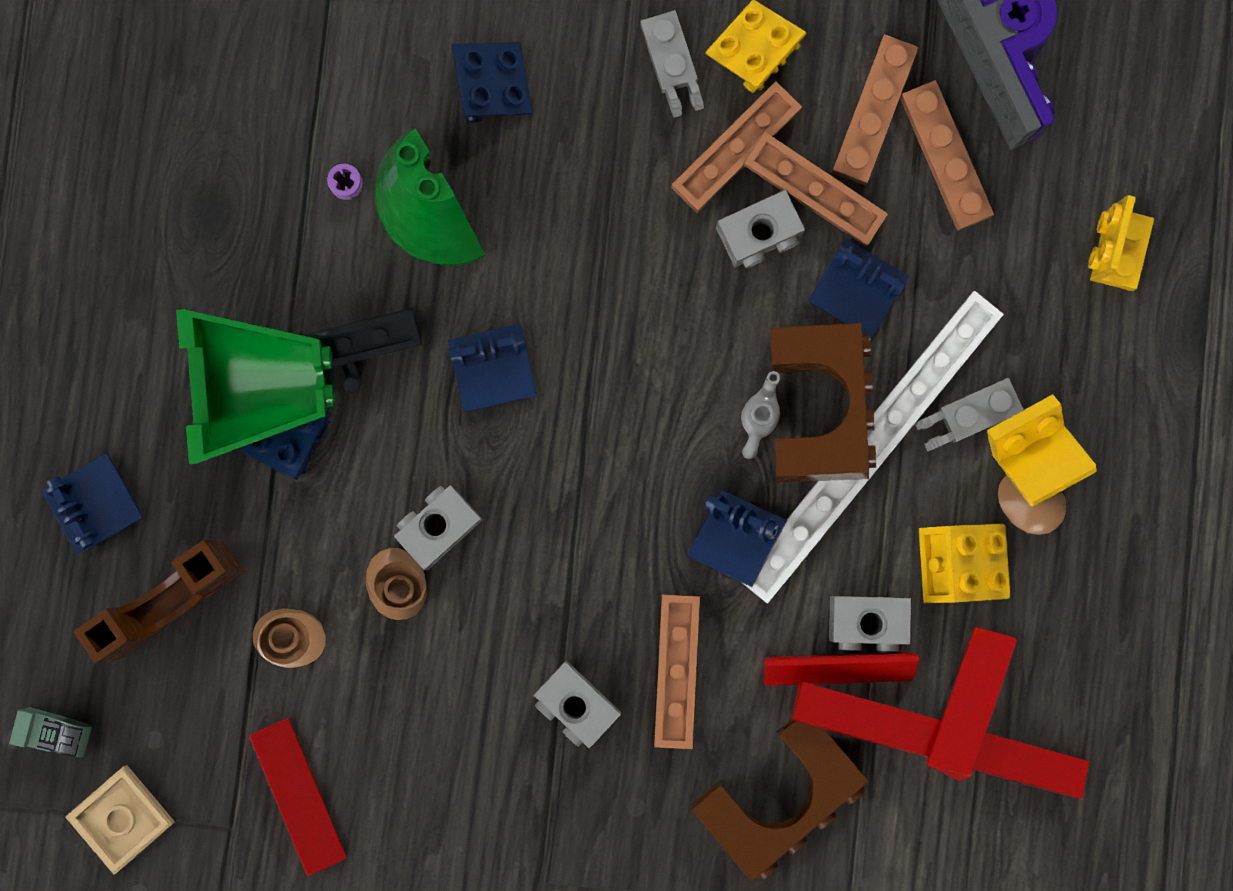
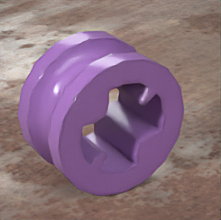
[327,163,363,200]

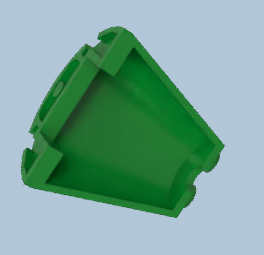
[375,129,486,266]
[176,309,335,464]

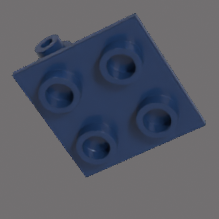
[451,42,533,123]
[807,238,909,340]
[448,324,537,412]
[240,411,331,480]
[41,453,143,555]
[687,490,787,587]

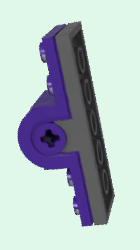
[937,0,1057,151]

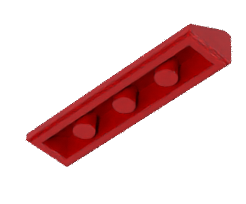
[926,627,1017,781]
[763,652,919,686]
[249,718,347,877]

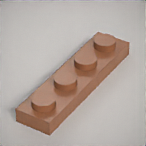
[831,34,919,186]
[900,80,994,231]
[671,82,802,213]
[742,131,888,246]
[654,595,700,749]

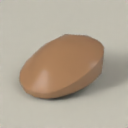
[998,475,1066,535]
[365,548,427,620]
[253,608,326,668]

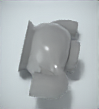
[741,371,780,459]

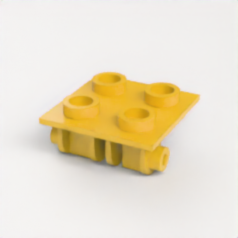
[705,0,807,93]

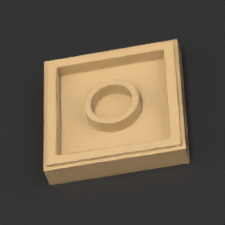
[66,765,175,875]

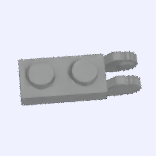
[640,10,704,118]
[915,378,1024,451]

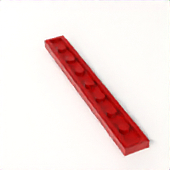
[791,682,1089,799]

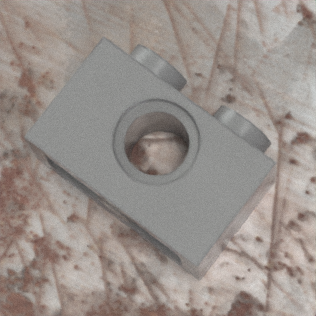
[716,190,805,268]
[394,485,483,570]
[829,596,911,651]
[534,660,621,748]

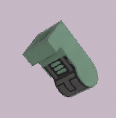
[9,707,92,757]

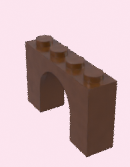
[770,323,876,483]
[73,539,246,664]
[690,719,869,882]

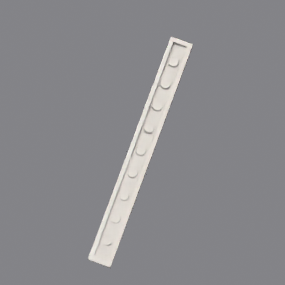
[741,291,1004,604]

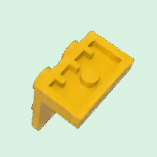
[1088,195,1154,291]
[987,394,1097,506]
[919,524,1010,603]

